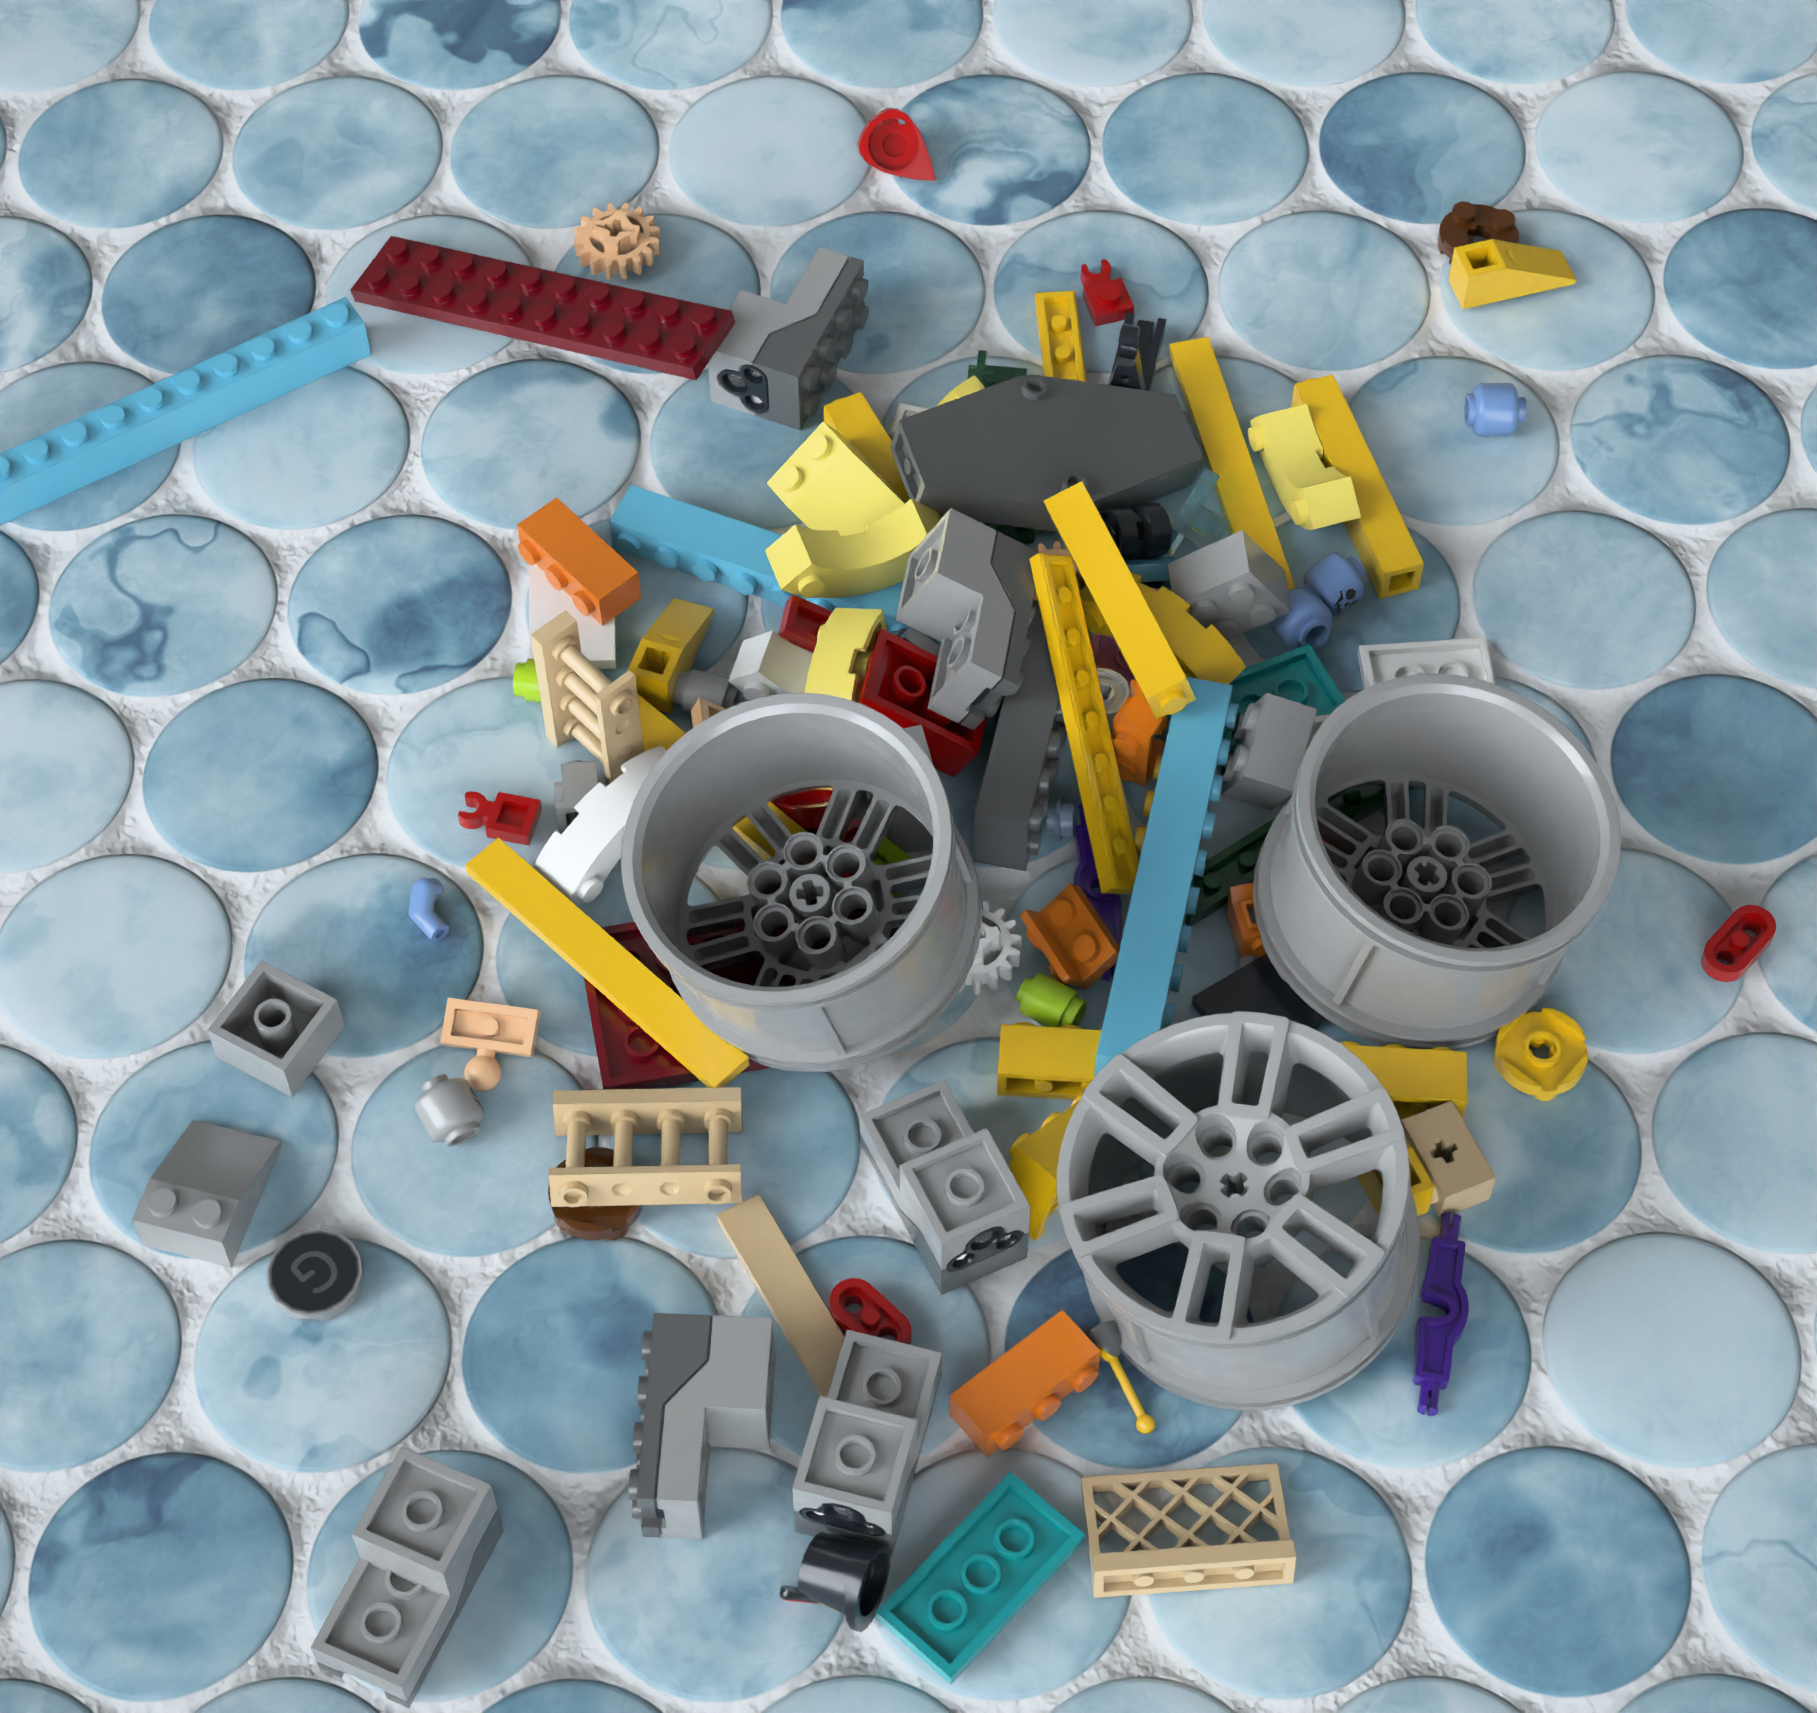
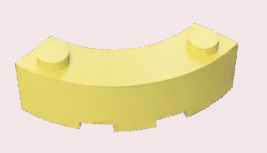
[1248,404,1361,530]
[765,499,941,598]
[805,608,887,790]

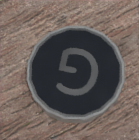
[267,1229,364,1322]

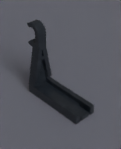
[1108,312,1166,391]

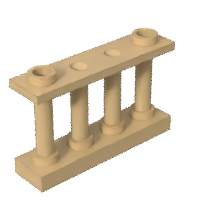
[531,610,644,786]
[548,1087,742,1207]

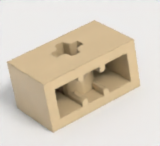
[1401,1100,1496,1219]

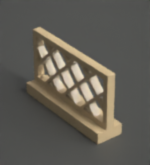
[1081,1463,1296,1598]

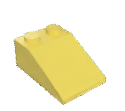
[767,421,906,536]

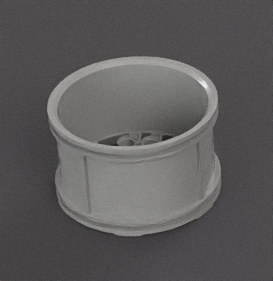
[1253,674,1621,1050]
[621,693,983,1072]
[1057,1011,1421,1411]

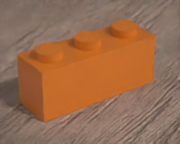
[517,497,641,626]
[949,1310,1101,1457]

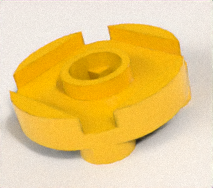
[1493,1008,1588,1101]

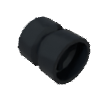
[1098,503,1172,562]

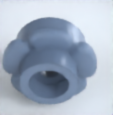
[1047,797,1077,841]

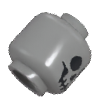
[415,1074,485,1147]

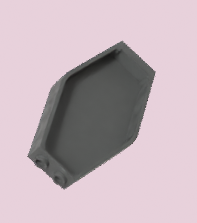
[890,375,1204,532]

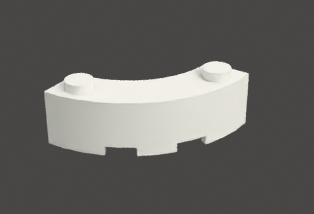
[728,630,813,701]
[533,746,667,905]

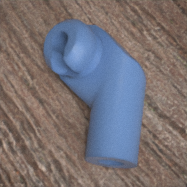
[408,877,449,942]

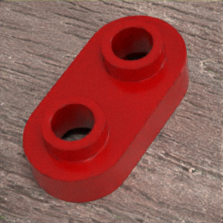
[1701,905,1776,982]
[829,1278,912,1345]

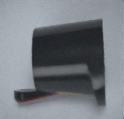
[779,1532,890,1632]

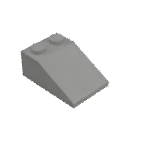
[132,1120,282,1268]

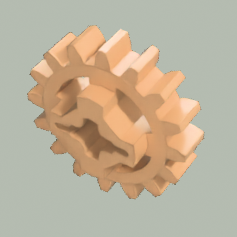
[574,203,661,280]

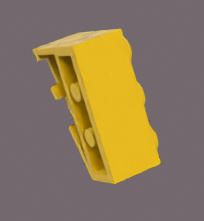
[1008,1091,1084,1241]

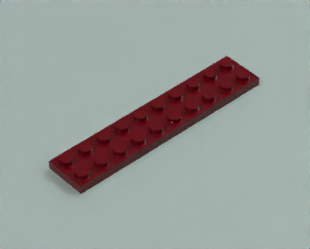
[350,236,735,380]

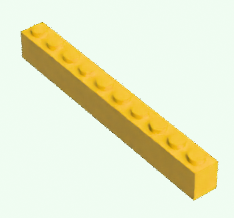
[997,1022,1468,1120]

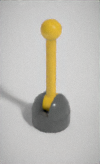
[1085,1320,1155,1434]

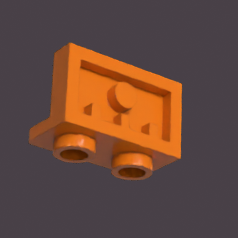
[1019,883,1120,989]

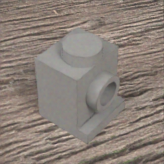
[554,760,599,833]

